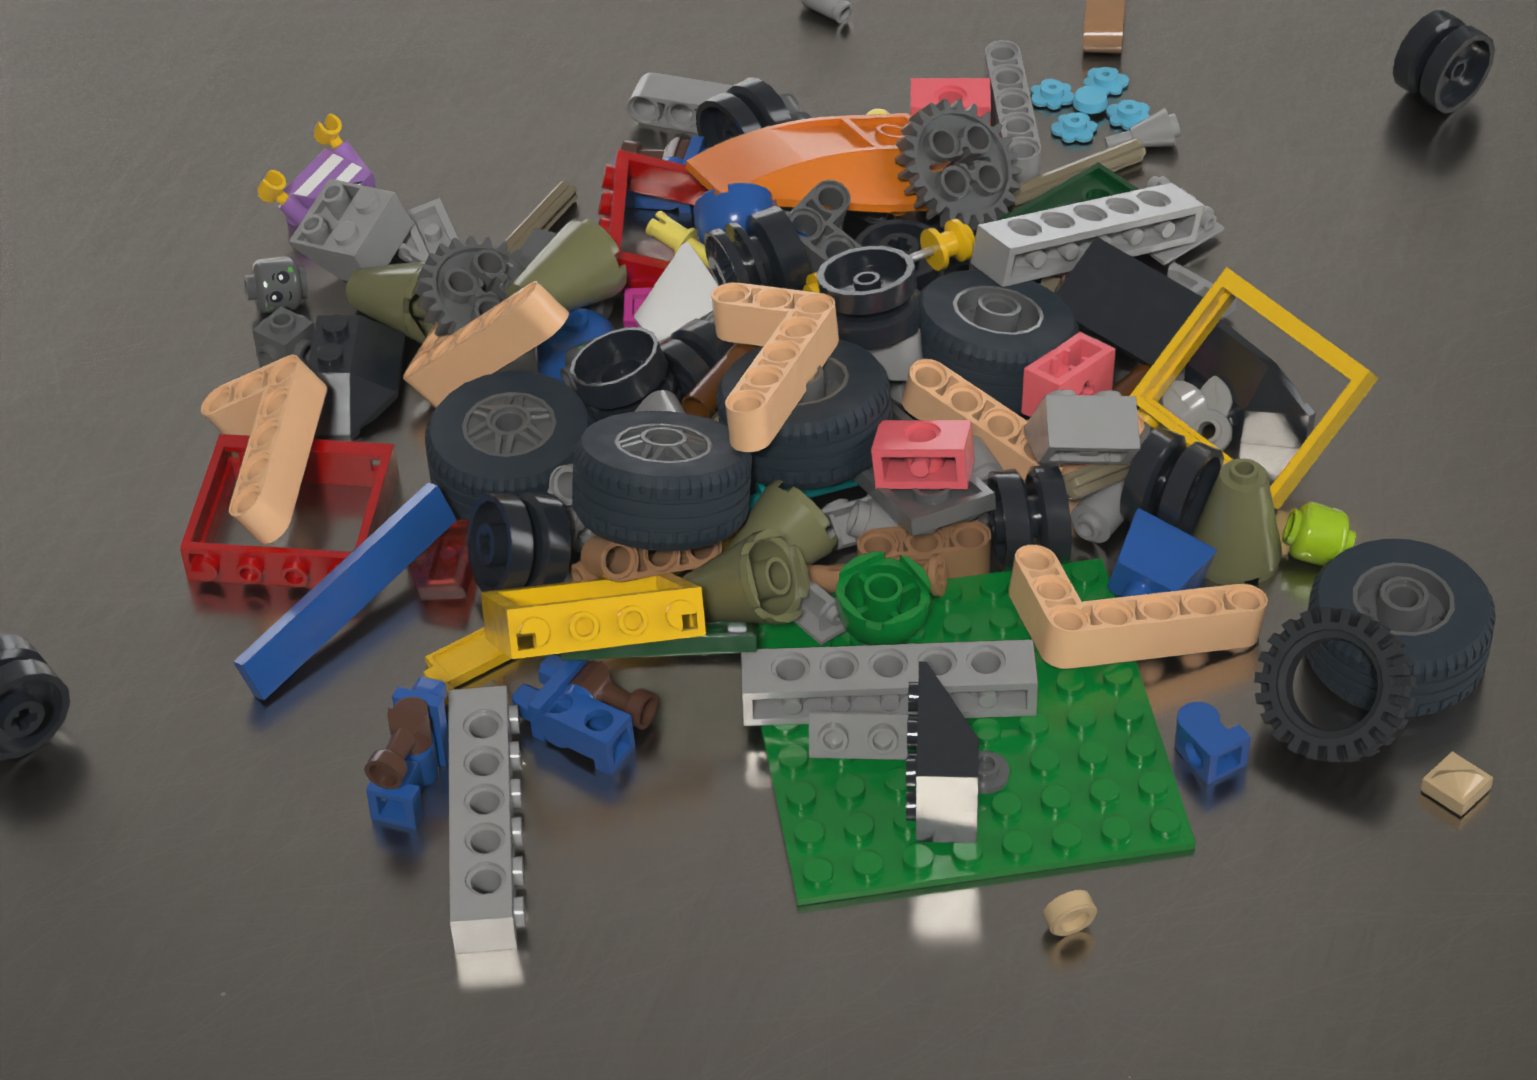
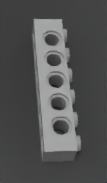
[970,183,1204,287]
[741,640,1038,726]
[448,686,526,954]

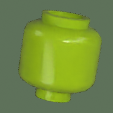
[1282,501,1356,568]

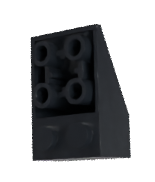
[906,661,979,843]

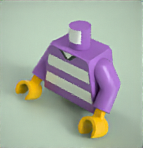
[257,114,376,226]

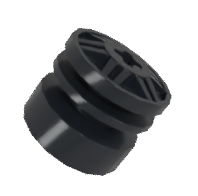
[704,205,810,291]
[570,327,683,422]

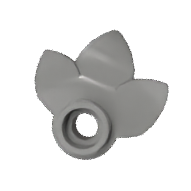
[1150,376,1233,451]

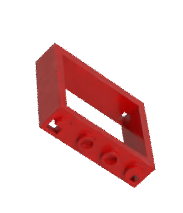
[598,149,712,294]
[180,434,399,588]

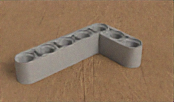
[967,40,1041,183]

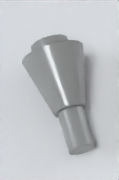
[1104,108,1181,148]

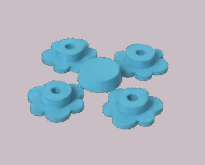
[1031,67,1150,143]

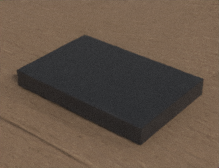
[1056,236,1203,367]

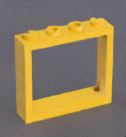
[1130,267,1379,510]
[481,573,706,659]

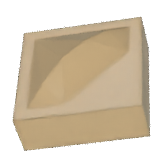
[1420,751,1493,816]

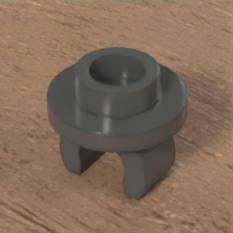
[978,751,1010,794]

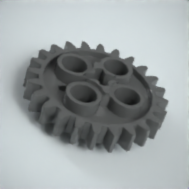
[895,99,1022,232]
[415,235,534,351]

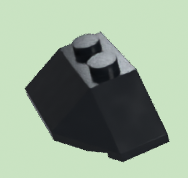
[307,314,406,441]
[1184,319,1316,448]

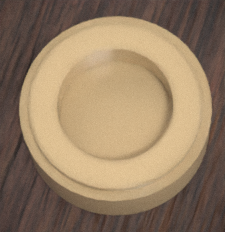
[1042,890,1097,936]

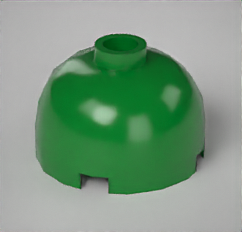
[835,551,930,645]

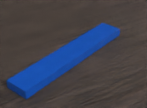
[233,483,457,700]

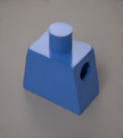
[1107,508,1217,597]

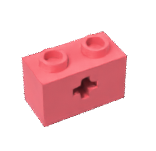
[1021,332,1116,417]

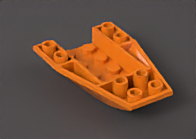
[685,113,951,216]

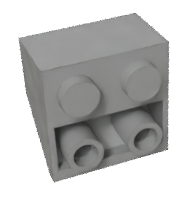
[288,178,414,281]
[1024,390,1140,464]

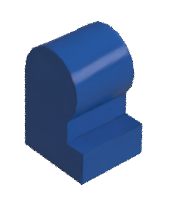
[1174,702,1251,785]

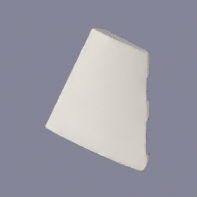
[634,241,718,342]

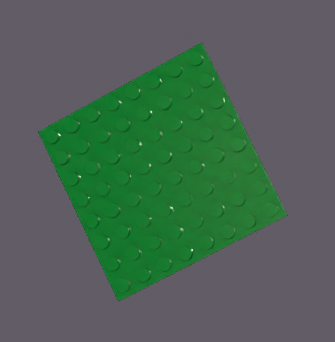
[756,558,1196,906]

